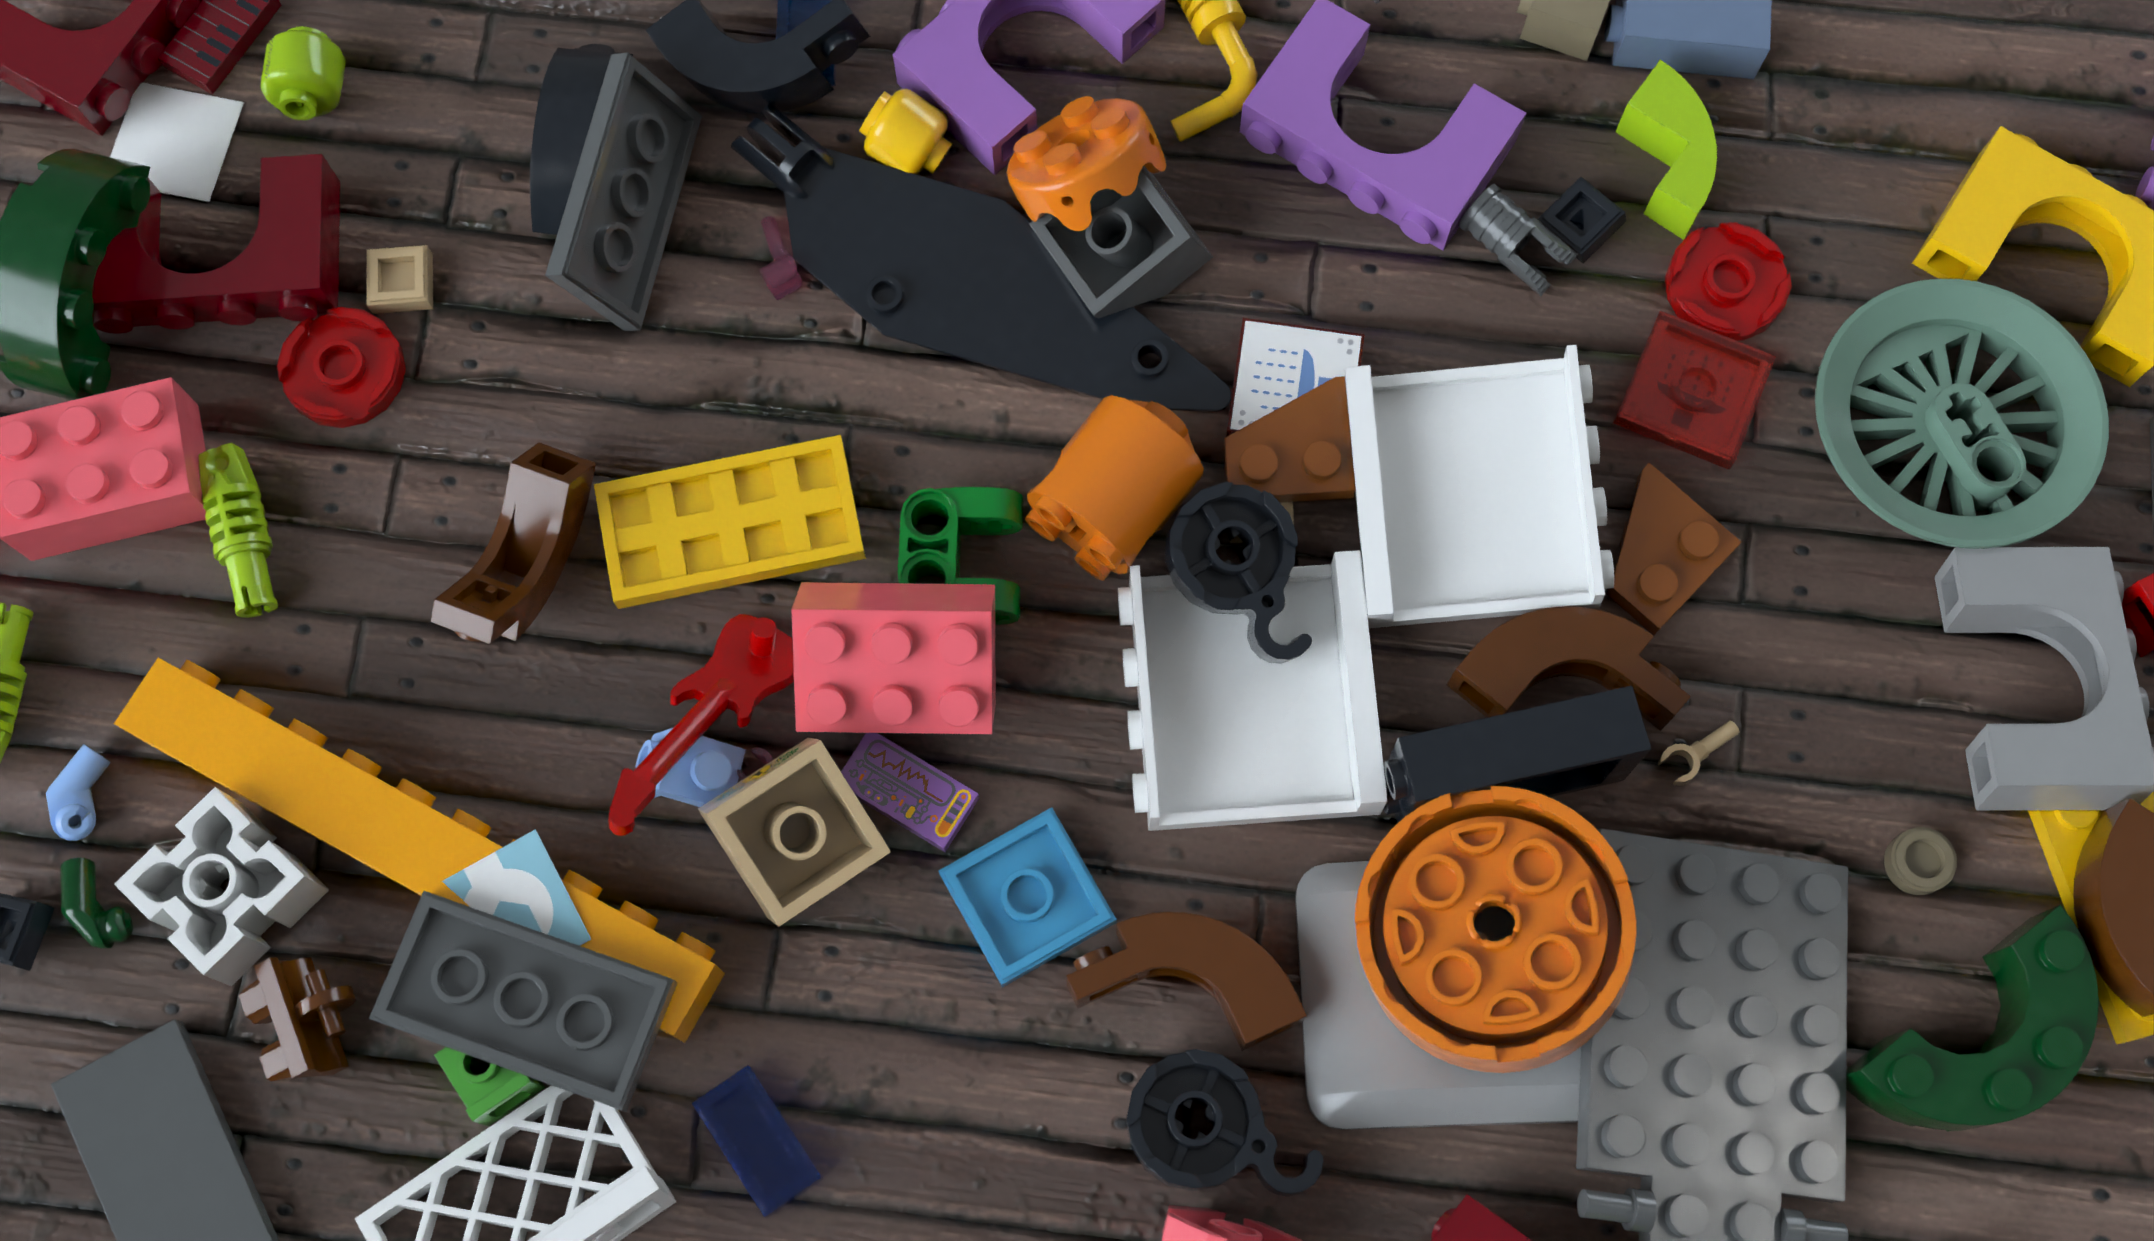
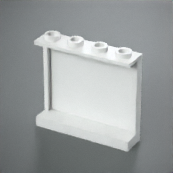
[1345,345,1614,628]
[1118,550,1387,831]

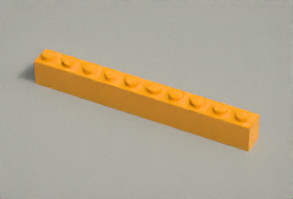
[114,657,725,1043]

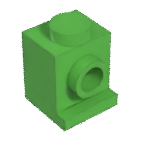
[434,1047,546,1127]

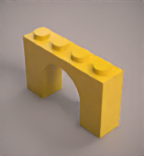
[1912,126,2154,387]

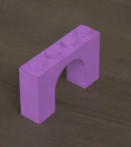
[893,0,1165,176]
[1239,0,1526,251]

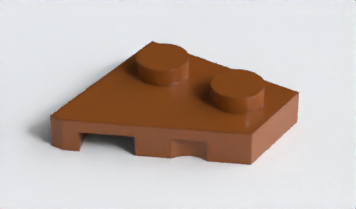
[1223,376,1356,503]
[1606,463,1741,635]

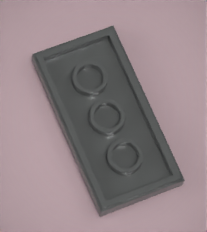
[545,52,702,331]
[369,891,678,1112]
[51,1019,279,1241]

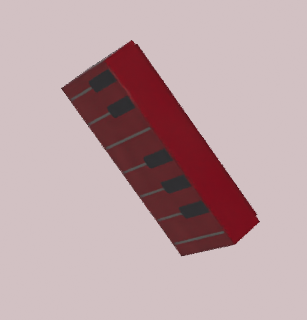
[158,0,282,95]

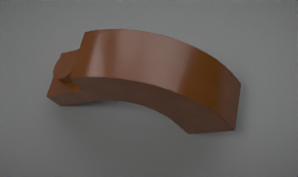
[431,442,596,644]
[1447,606,1691,731]
[2073,798,2154,1017]
[1066,912,1307,1051]

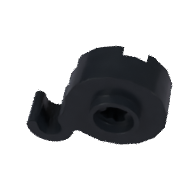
[1165,482,1312,664]
[1126,1049,1323,1197]

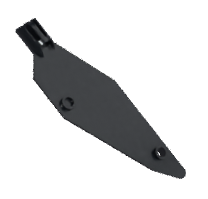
[731,103,1231,412]

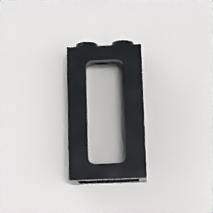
[1383,686,1652,823]

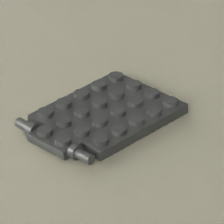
[1576,829,1848,1241]

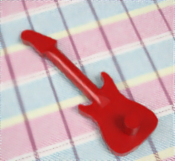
[609,614,794,836]

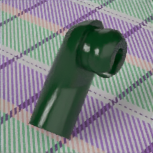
[60,858,133,949]

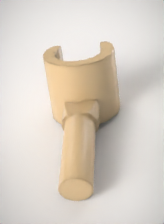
[1658,721,1740,786]

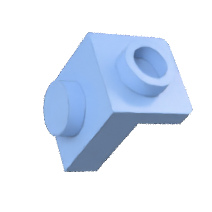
[635,727,746,807]

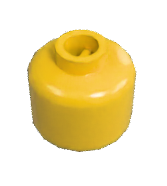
[859,88,952,175]

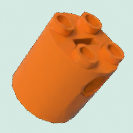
[1025,395,1204,581]

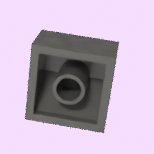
[1029,166,1213,318]

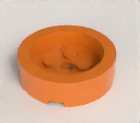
[1355,786,1636,1073]

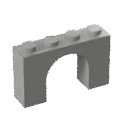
[1934,547,2154,810]

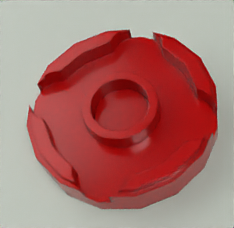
[1665,222,1792,341]
[277,307,406,428]

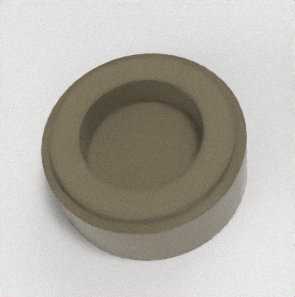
[1884,827,1957,896]

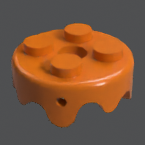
[1007,96,1166,231]

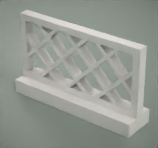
[355,1085,676,1241]

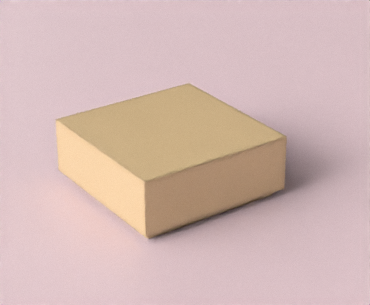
[367,245,433,314]

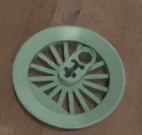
[1815,279,2109,549]

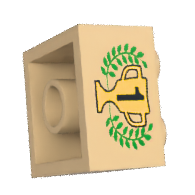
[698,737,891,927]

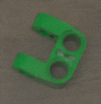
[898,487,1024,625]

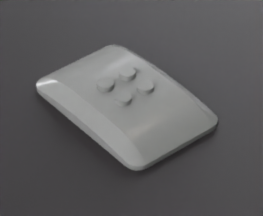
[1295,861,1581,1130]

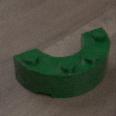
[0,149,151,400]
[1846,905,2099,1131]

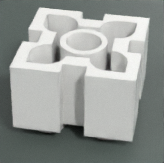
[114,787,329,986]

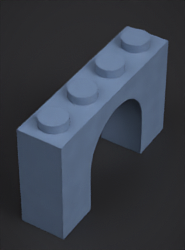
[1605,0,1772,79]

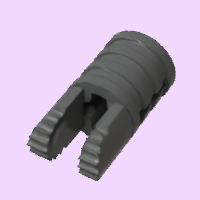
[1458,184,1578,296]

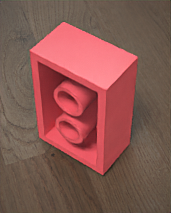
[0,377,206,561]
[791,582,996,734]

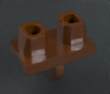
[238,957,356,1082]

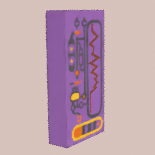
[841,733,979,852]

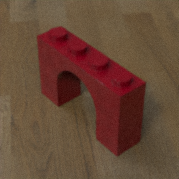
[0,0,202,136]
[92,154,340,334]

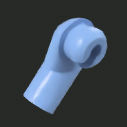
[46,744,111,841]

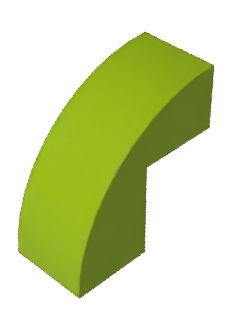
[1615,59,1717,240]

